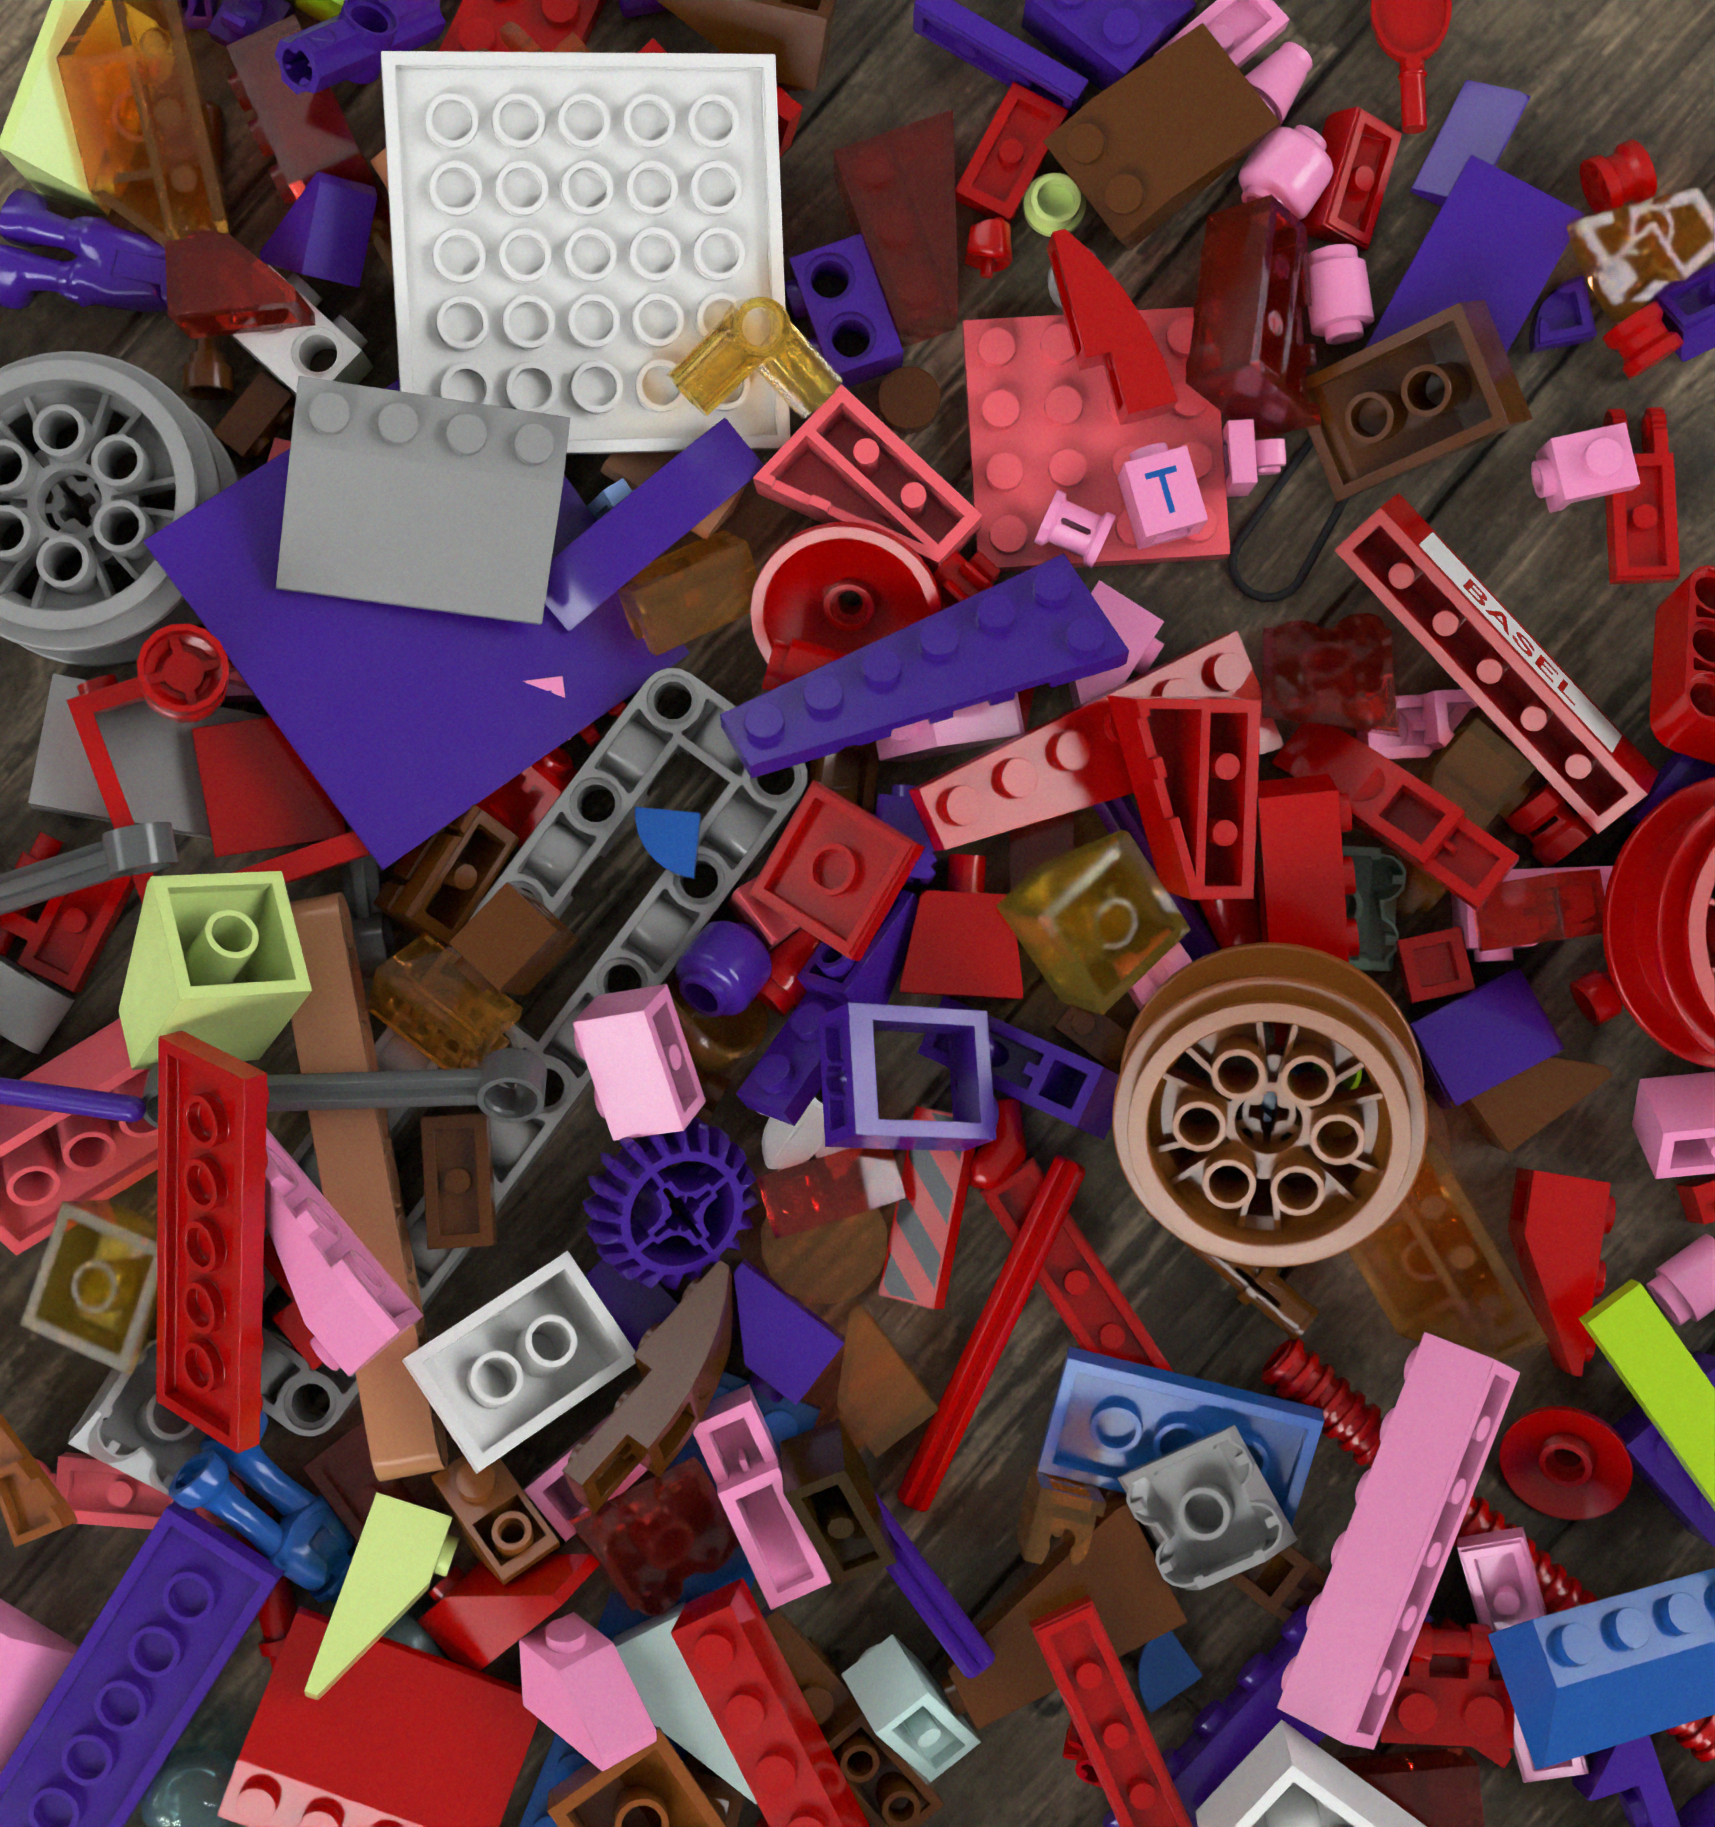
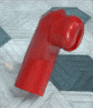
[969,1099,1027,1190]

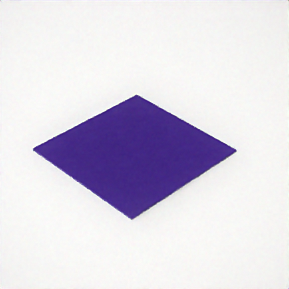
[143,380,690,870]

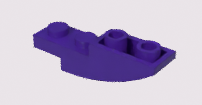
[736,890,919,1126]

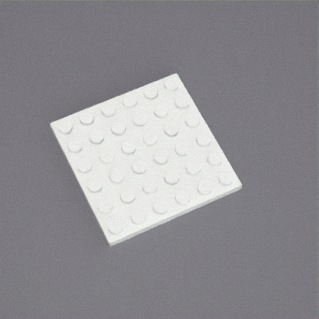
[381,51,791,455]

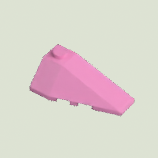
[265,1128,423,1377]

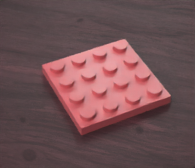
[962,306,1230,572]

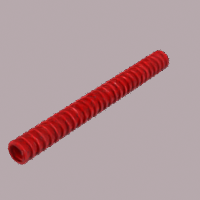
[1261,1337,1715,1762]

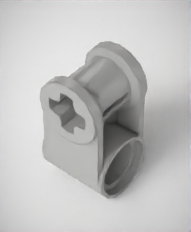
[0,955,76,1054]

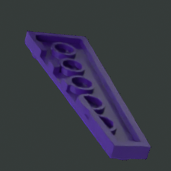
[720,553,1129,778]

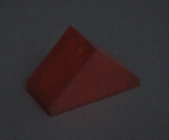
[1472,869,1605,952]

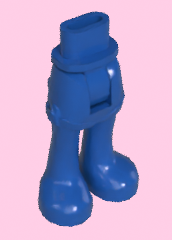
[168,1410,358,1605]

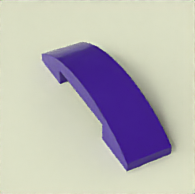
[545,418,764,632]

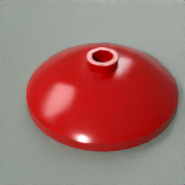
[751,522,943,664]

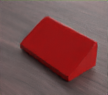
[1295,106,1402,251]

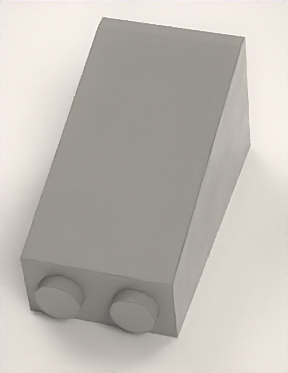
[28,674,270,840]

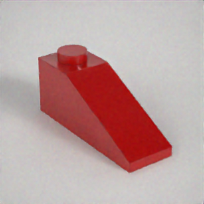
[417,1554,600,1671]

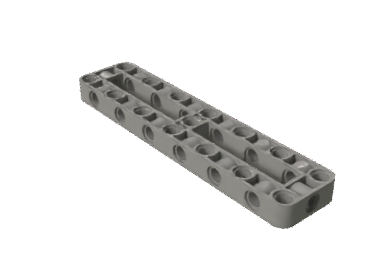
[261,668,809,1436]

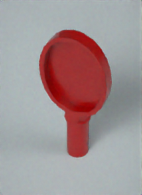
[1370,0,1452,134]

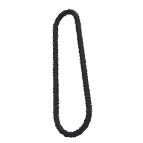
[1228,435,1351,602]

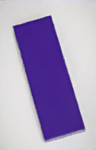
[913,0,1089,121]

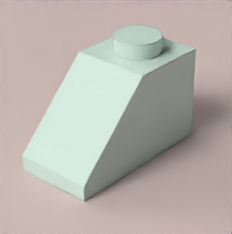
[841,1634,981,1782]

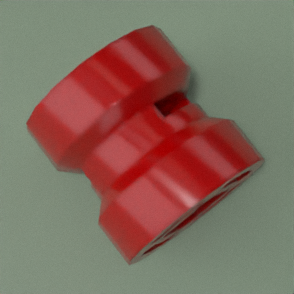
[1504,782,1595,868]

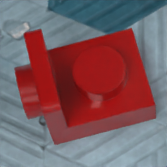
[476,746,578,848]

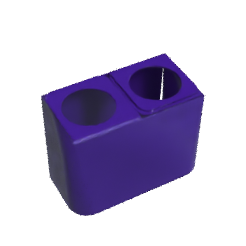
[1408,968,1565,1109]

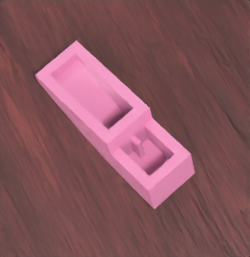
[693,1384,831,1610]

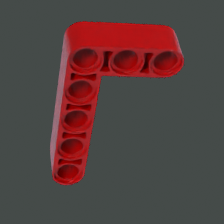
[1649,565,1715,765]

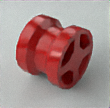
[1579,139,1657,219]
[1602,301,1685,380]

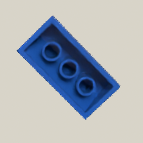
[1488,1568,1715,1770]

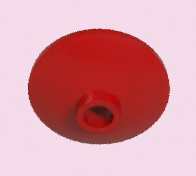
[1499,1406,1633,1520]

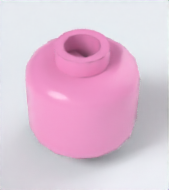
[1238,125,1334,225]

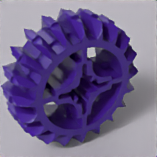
[583,1117,759,1290]

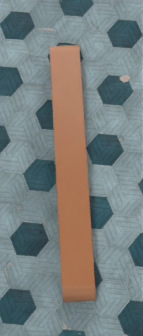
[290,892,448,1482]

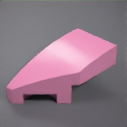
[1354,689,1478,761]

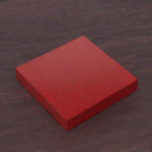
[191,717,346,858]
[749,780,925,962]

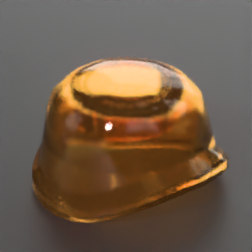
[664,980,768,1071]

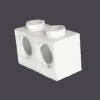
[217,265,374,396]

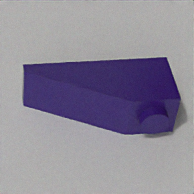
[917,996,1119,1140]

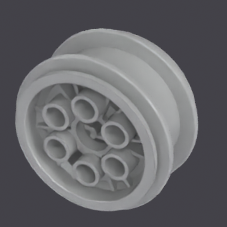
[0,351,239,667]

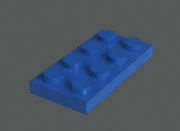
[1037,1346,1324,1528]

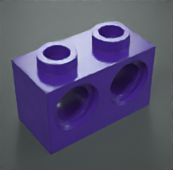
[784,233,903,393]

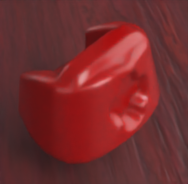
[965,217,1013,279]

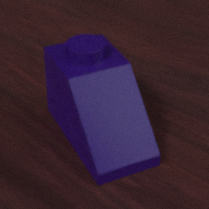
[734,1257,845,1406]

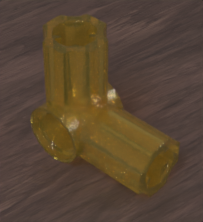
[666,297,843,419]

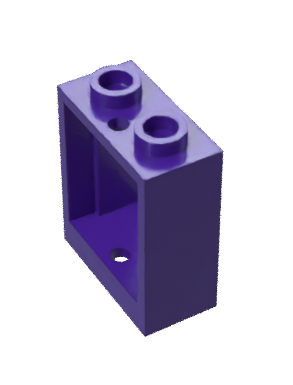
[818,1002,999,1151]

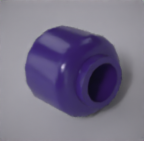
[676,921,773,1017]

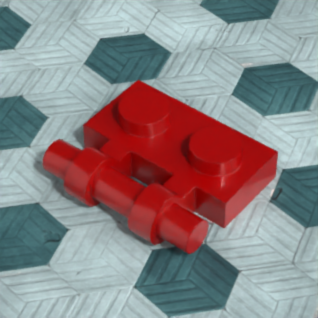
[0,831,135,993]
[1378,1622,1515,1748]

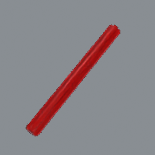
[897,1155,1086,1512]

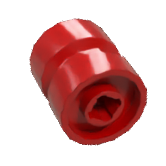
[137,623,229,723]

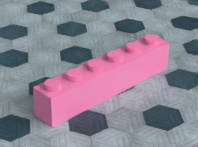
[1277,1332,1520,1750]

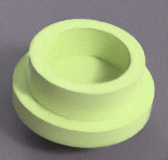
[1023,173,1086,237]

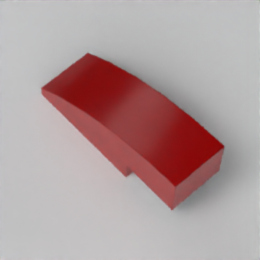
[1047,229,1178,426]

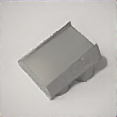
[67,1334,207,1495]
[1118,1425,1298,1591]

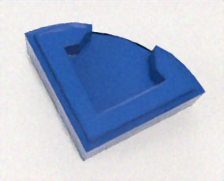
[635,807,701,879]
[1137,1630,1203,1714]

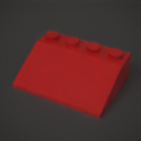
[217,1606,539,1827]

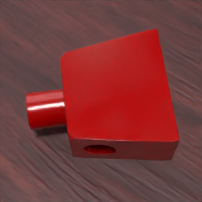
[899,854,1023,1000]

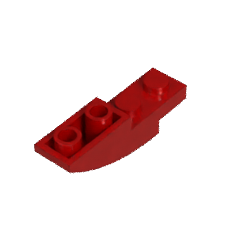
[1271,713,1519,912]

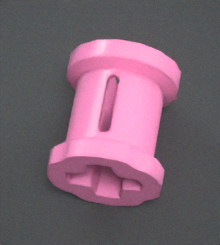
[1034,489,1116,568]

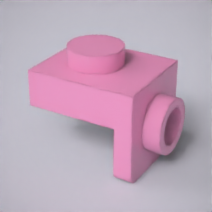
[1531,422,1640,513]

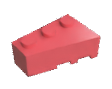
[753,384,983,573]

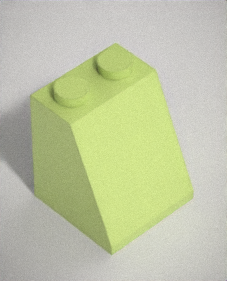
[119,871,312,1070]

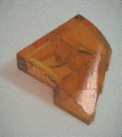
[1566,188,1715,322]

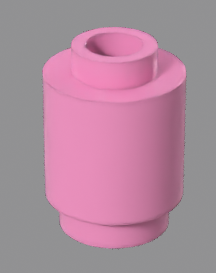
[1302,244,1375,345]
[1646,1233,1715,1326]

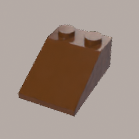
[1043,23,1281,250]
[1290,300,1533,502]

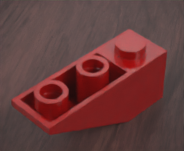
[1508,1167,1616,1377]

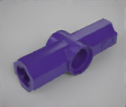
[274,0,446,95]

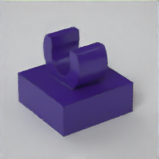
[207,0,297,68]

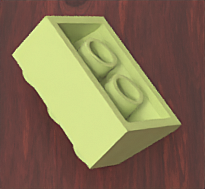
[0,0,173,216]

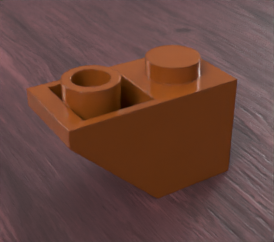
[431,1455,560,1585]

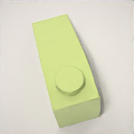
[304,1492,460,1700]

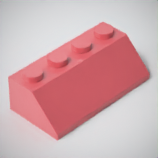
[0,1018,158,1256]

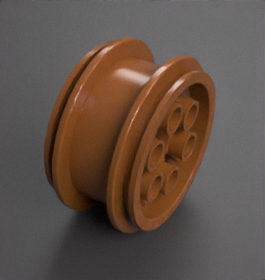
[1112,942,1428,1267]

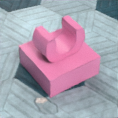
[1222,419,1286,497]

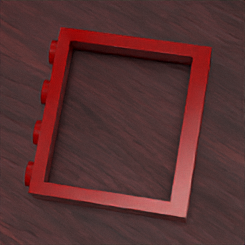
[66,660,371,904]

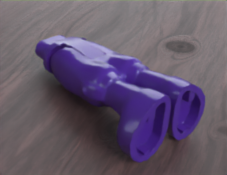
[0,188,221,316]

